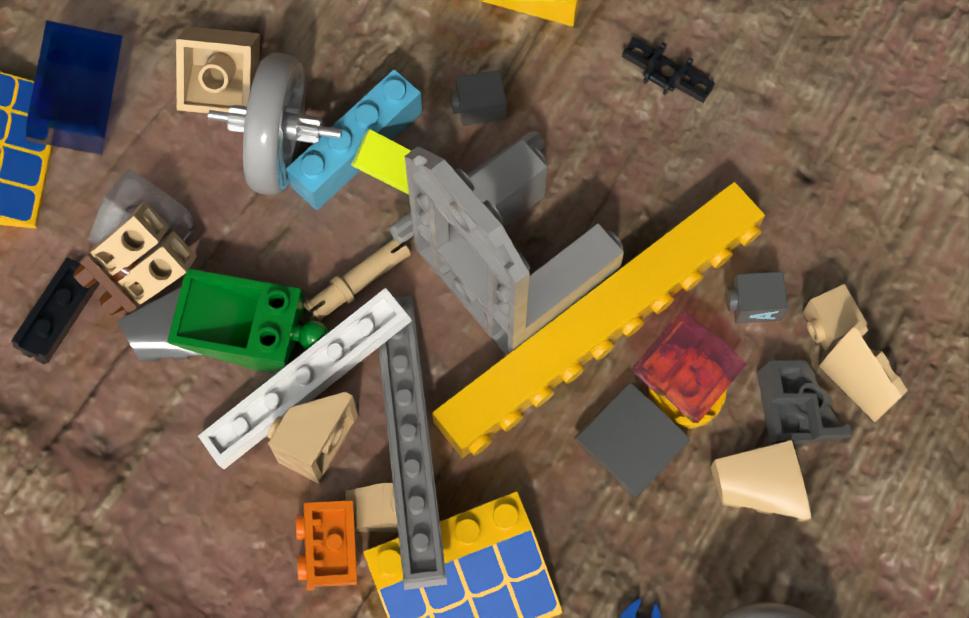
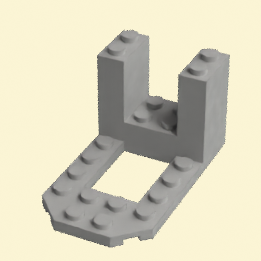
[405,139,624,356]

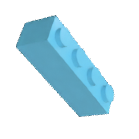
[286,70,423,211]

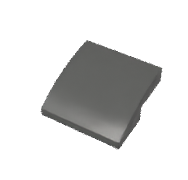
[574,383,690,497]

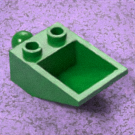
[167,269,329,374]

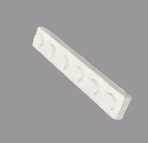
[198,288,412,469]

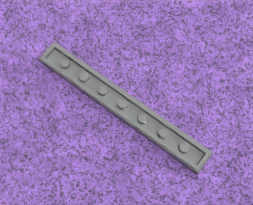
[379,296,447,590]

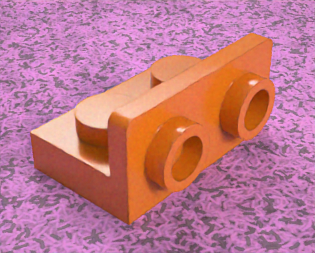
[296,500,357,591]

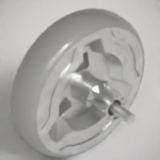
[208,52,342,195]

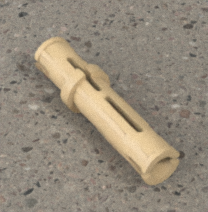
[304,238,411,322]

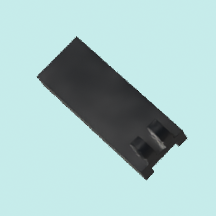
[11,257,100,364]

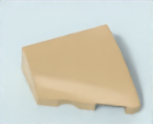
[819,321,908,422]
[711,440,811,522]

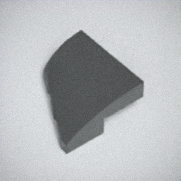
[117,287,205,362]
[757,360,853,445]

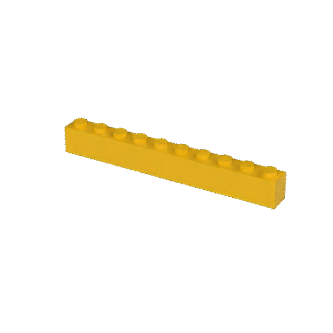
[432,182,765,459]

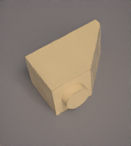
[345,483,398,533]

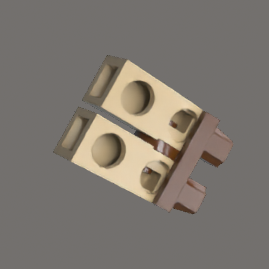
[73,200,197,315]

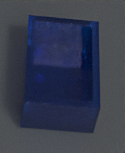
[26,20,123,155]

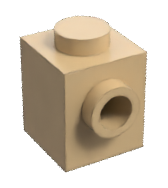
[803,284,868,352]

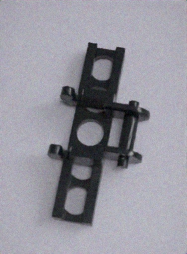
[622,37,715,104]

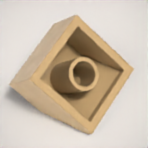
[176,26,260,114]
[267,392,359,484]

